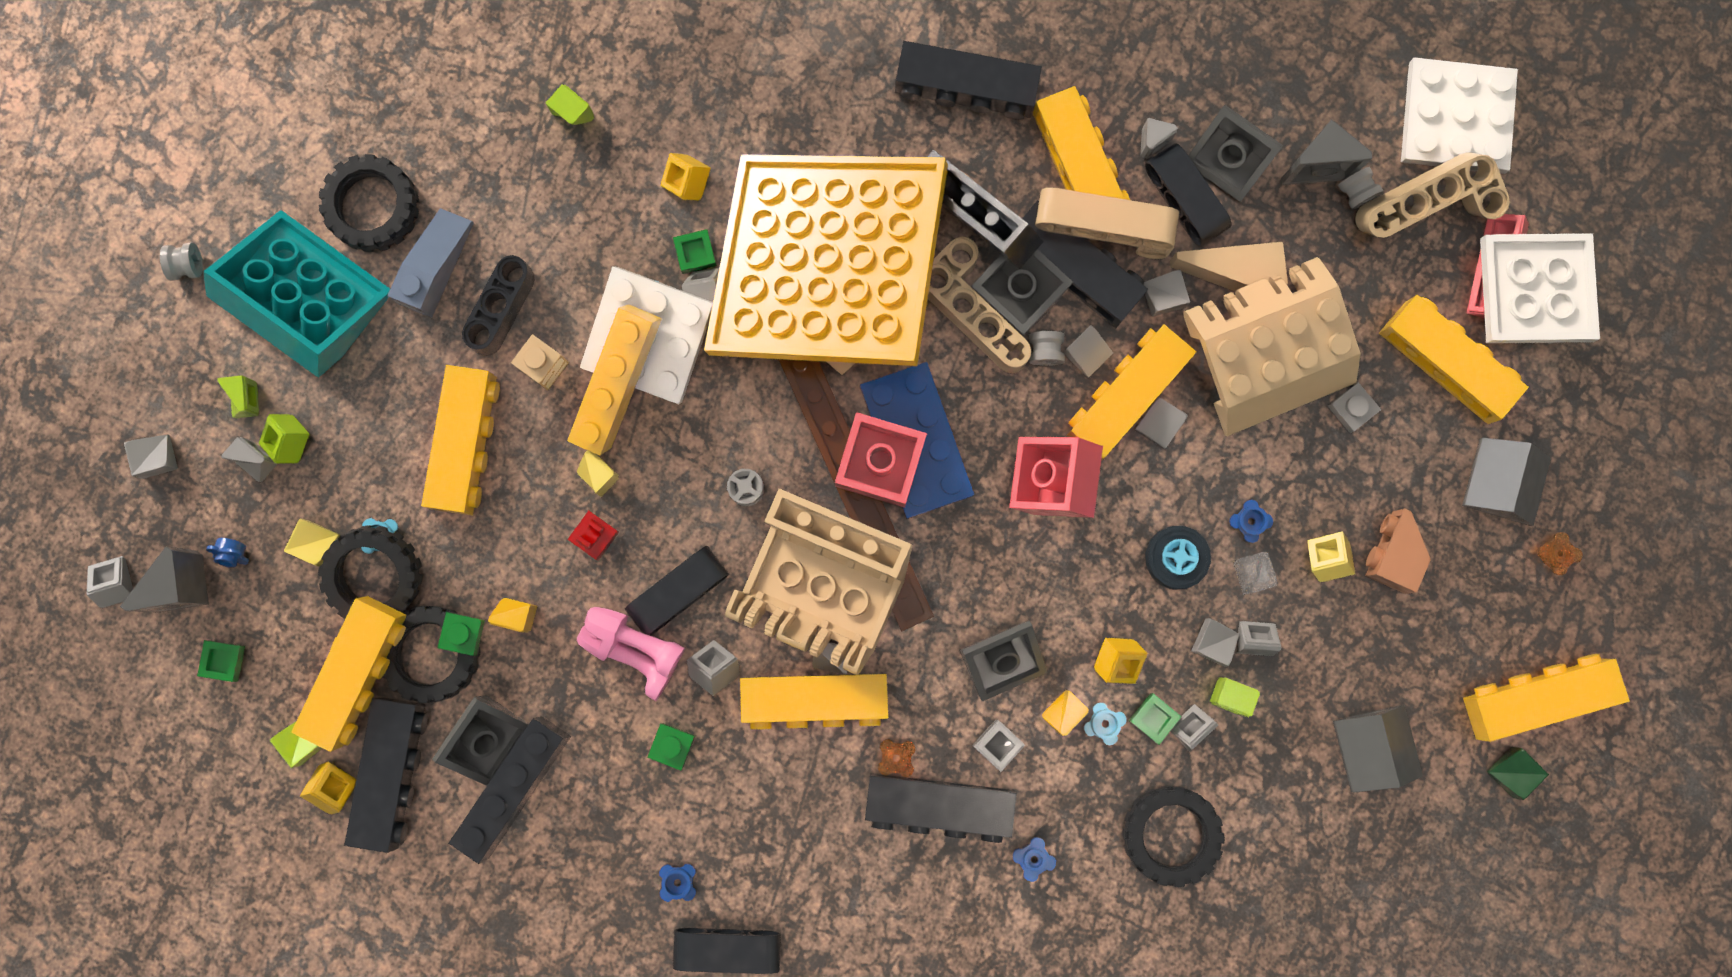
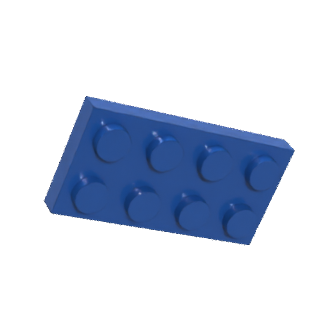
[860,362,974,519]

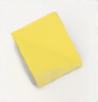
[577,450,619,497]
[284,519,340,566]
[1307,531,1355,582]

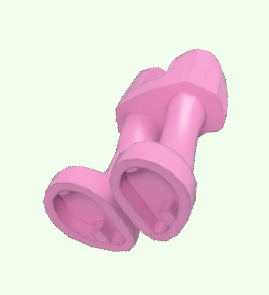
[577,607,685,701]

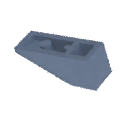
[387,208,474,318]

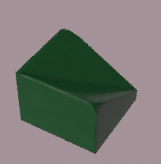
[1487,747,1549,800]

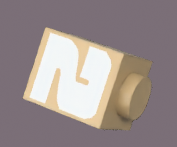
[511,334,569,390]

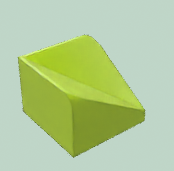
[545,84,595,125]
[217,375,259,418]
[259,414,309,464]
[1210,677,1260,717]
[270,722,322,768]

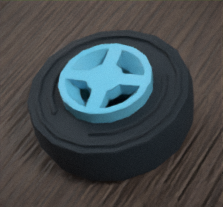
[1145,526,1211,590]

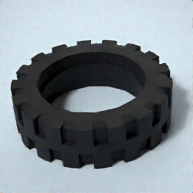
[319,154,419,252]
[318,525,423,619]
[382,606,481,703]
[1122,786,1225,887]

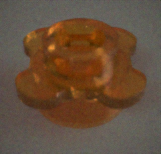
[1538,532,1583,575]
[878,739,915,777]

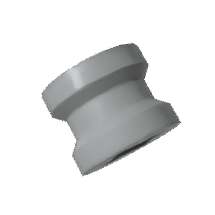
[1338,166,1384,210]
[160,242,203,281]
[1029,331,1065,366]
[727,469,764,506]

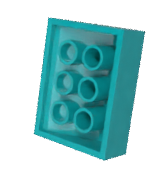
[203,210,390,378]

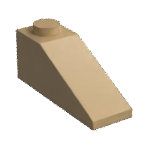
[1170,242,1288,292]

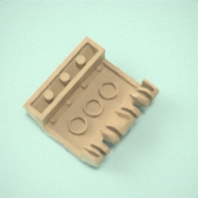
[1183,257,1361,436]
[725,489,912,675]

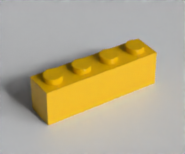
[1033,86,1130,200]
[1379,295,1529,424]
[567,304,662,456]
[1066,324,1197,461]
[421,365,500,516]
[291,596,407,752]
[1463,654,1630,742]
[740,674,888,729]

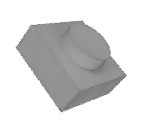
[1328,382,1381,433]

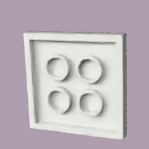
[1401,58,1518,174]
[1480,234,1600,343]
[580,266,713,404]

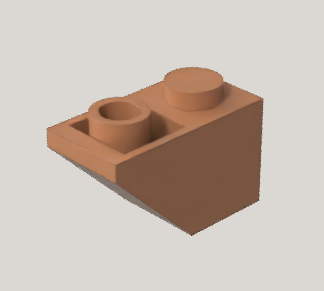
[1365,508,1431,594]

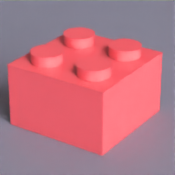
[835,412,927,508]
[1009,437,1103,518]

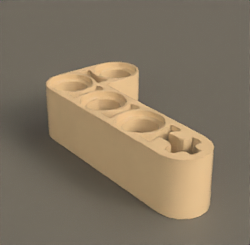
[1355,152,1510,238]
[1035,188,1179,259]
[928,237,1031,373]

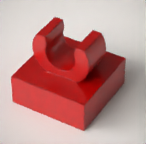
[567,510,619,561]

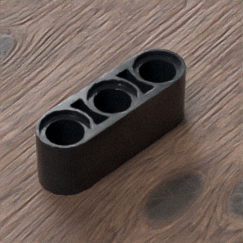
[1145,143,1232,247]
[462,255,535,356]
[624,546,729,636]
[673,928,781,974]

